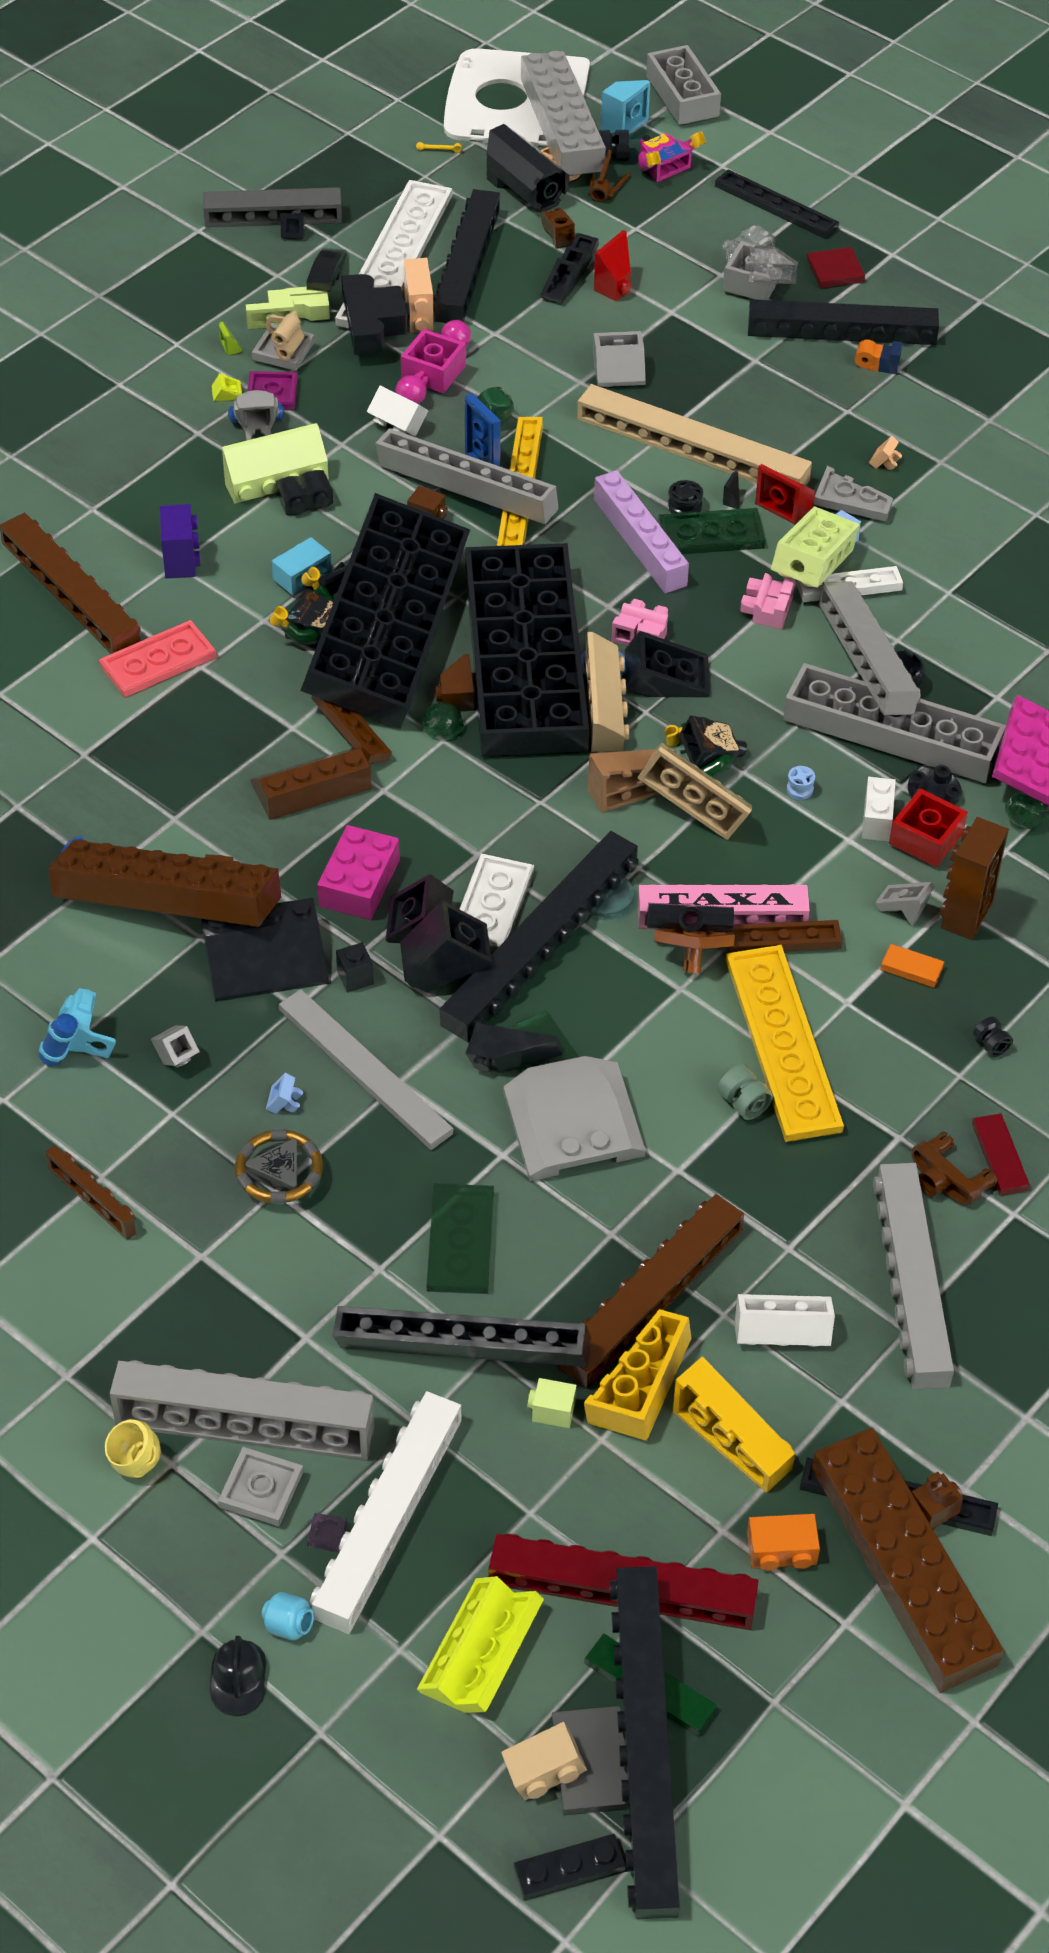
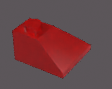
[594,230,631,301]
[755,464,815,525]

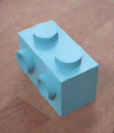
[272,537,332,595]

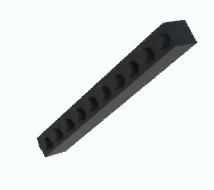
[440,830,639,1043]
[610,1566,680,1919]

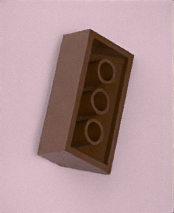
[250,748,371,820]

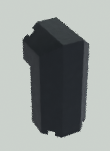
[487,124,569,212]

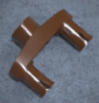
[911,1131,997,1205]

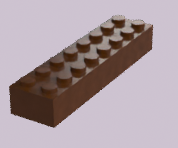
[48,839,281,927]
[812,1427,1004,1693]

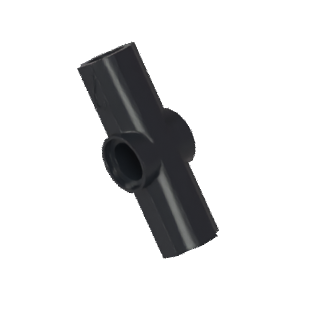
[647,902,734,932]

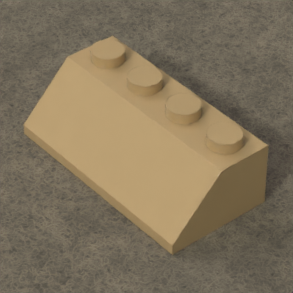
[585,632,629,752]
[637,743,752,840]

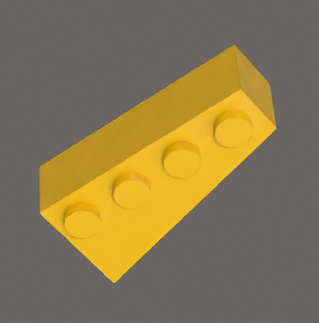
[584,1309,691,1441]
[673,1356,795,1493]

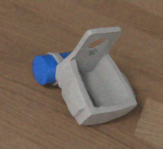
[228,390,284,441]

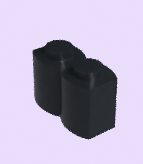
[276,470,334,515]

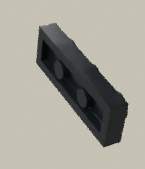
[514,1833,626,1901]

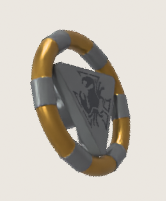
[235,1129,323,1204]

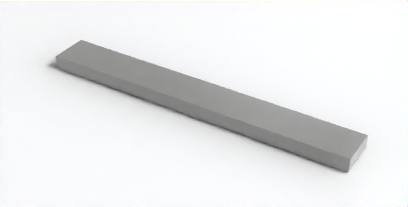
[279,989,453,1150]

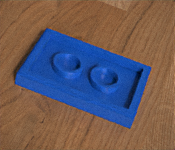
[465,393,501,466]

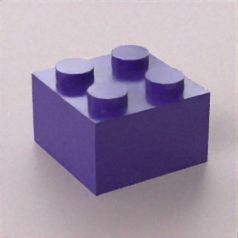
[160,504,200,579]

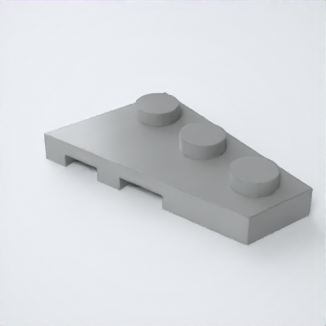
[814,466,893,521]

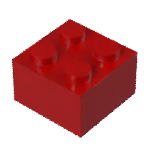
[889,788,968,867]

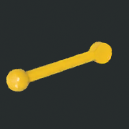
[416,142,462,153]

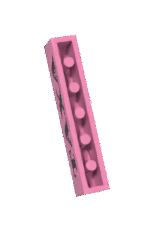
[638,884,810,929]

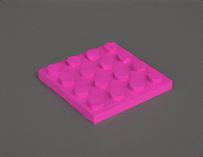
[992,695,1049,805]

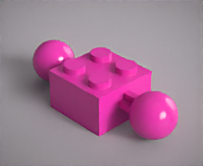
[395,320,471,404]

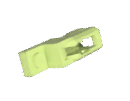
[246,286,330,329]

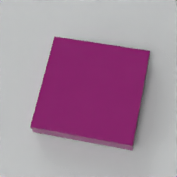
[247,371,298,411]

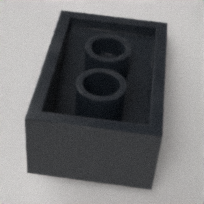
[624,631,710,697]

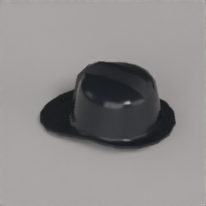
[210,1636,266,1717]

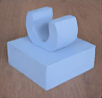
[266,1073,303,1114]

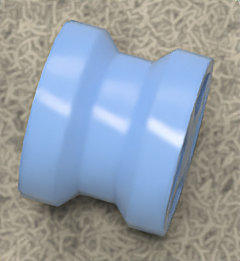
[786,766,815,800]

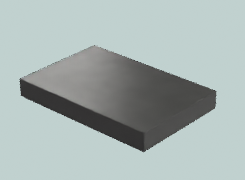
[552,1706,629,1815]

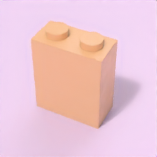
[404,258,434,333]

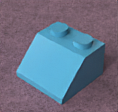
[600,80,650,134]

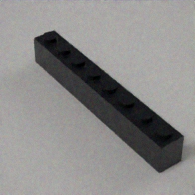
[433,189,500,323]
[748,299,939,345]
[333,1306,591,1367]

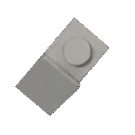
[875,882,934,926]

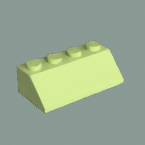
[222,423,329,503]

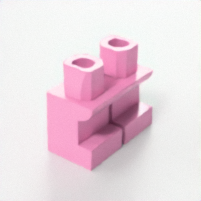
[740,573,795,630]
[611,599,668,646]

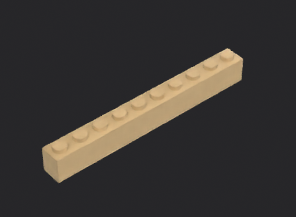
[577,384,812,486]

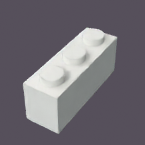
[734,1294,835,1347]

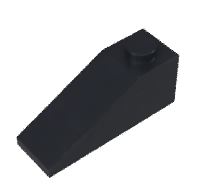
[465,1023,564,1072]

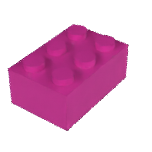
[317,825,400,920]

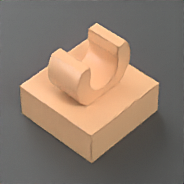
[869,436,902,470]

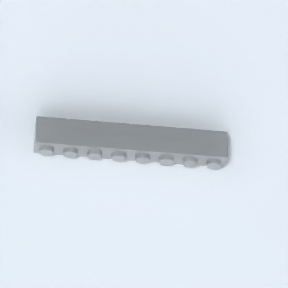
[376,428,559,524]
[819,581,920,715]
[873,1163,954,1389]

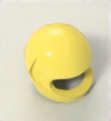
[105,1419,161,1478]

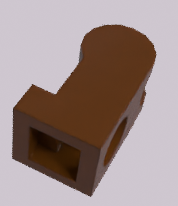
[541,207,575,248]

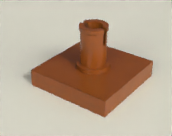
[654,929,735,973]

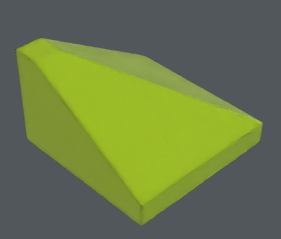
[219,322,243,355]

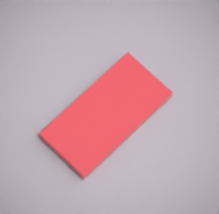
[99,620,217,698]

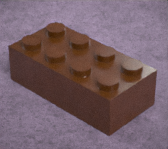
[940,817,1009,940]

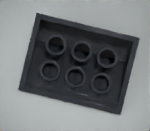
[201,898,329,1002]

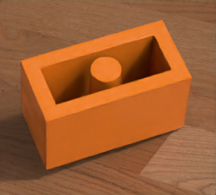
[747,1514,820,1571]

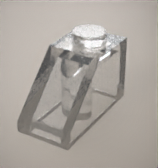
[749,245,798,284]

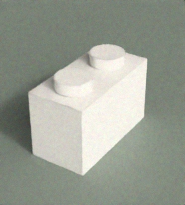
[367,386,428,437]
[862,777,896,842]

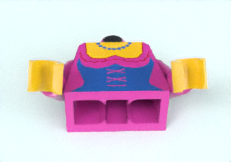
[638,132,706,182]

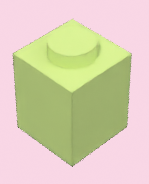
[527,1378,577,1429]

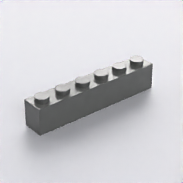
[203,187,342,227]

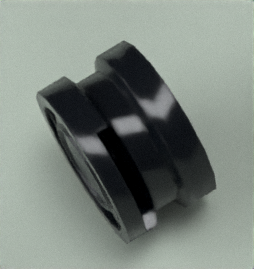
[668,480,704,519]

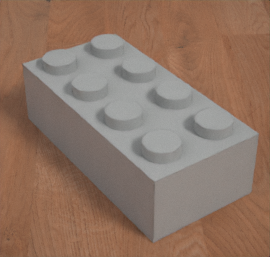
[646,45,721,125]

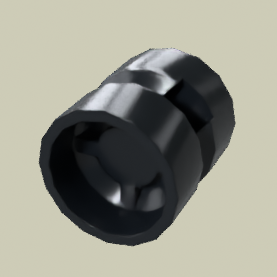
[598,130,629,160]

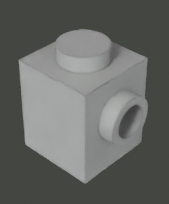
[151,1025,200,1068]

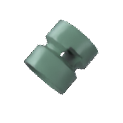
[717,1064,773,1120]

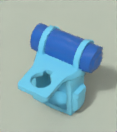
[39,988,116,1066]

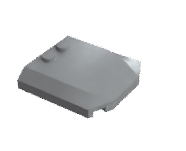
[503,1056,646,1182]

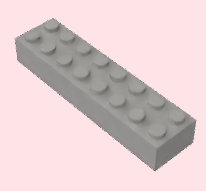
[521,51,606,175]
[783,663,1006,783]
[110,1360,375,1461]

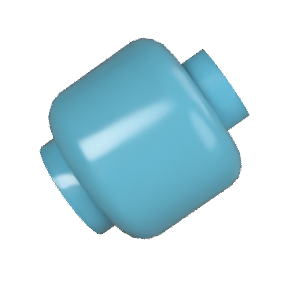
[262,1592,314,1640]

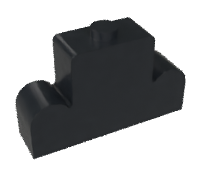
[341,274,410,355]

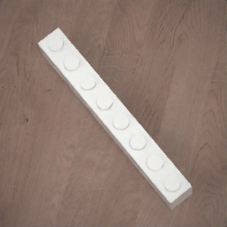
[310,1391,461,1634]

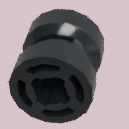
[973,1016,1013,1057]

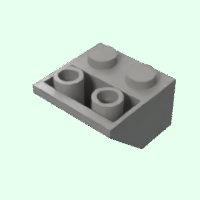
[593,331,646,387]

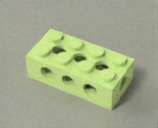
[771,506,860,588]

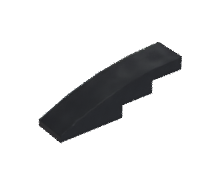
[540,233,599,304]
[306,248,347,292]

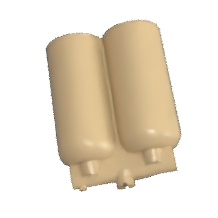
[265,311,304,361]

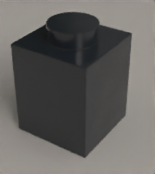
[336,942,374,993]

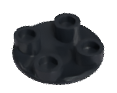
[907,765,962,805]

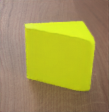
[212,373,242,401]

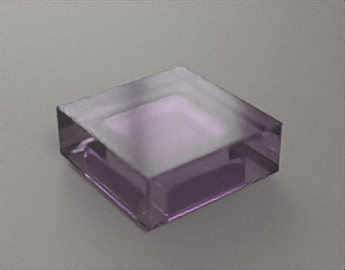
[307,1513,347,1553]

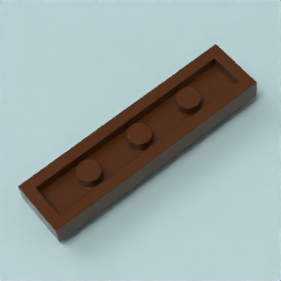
[311,696,392,763]
[725,920,842,953]
[45,1145,136,1240]

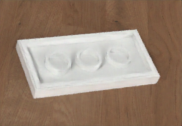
[460,853,534,952]

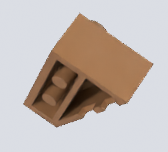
[588,749,660,813]

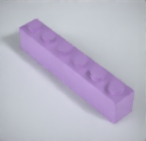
[594,470,689,593]

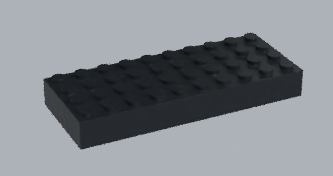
[300,493,470,729]
[465,543,589,756]

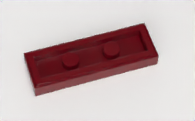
[972,1113,1030,1196]

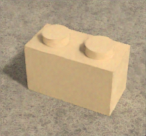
[501,1722,587,1801]

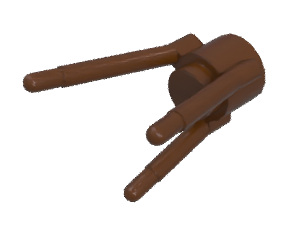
[588,150,631,202]

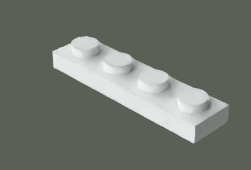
[797,566,903,602]

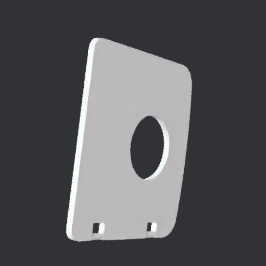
[444,49,590,147]

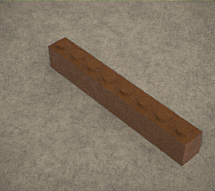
[0,512,141,654]
[558,1194,745,1389]

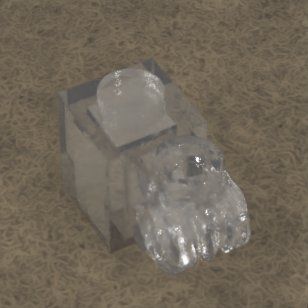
[722,224,776,262]

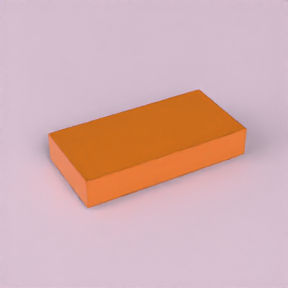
[880,944,944,988]

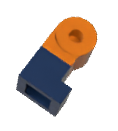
[854,340,903,374]

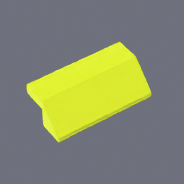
[417,1576,544,1713]

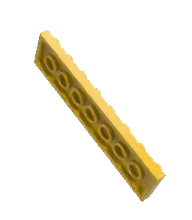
[726,945,844,1142]

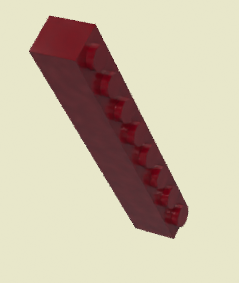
[488,1534,759,1631]

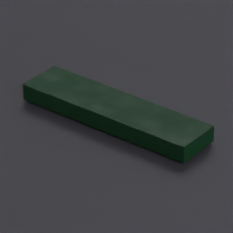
[584,1633,717,1736]

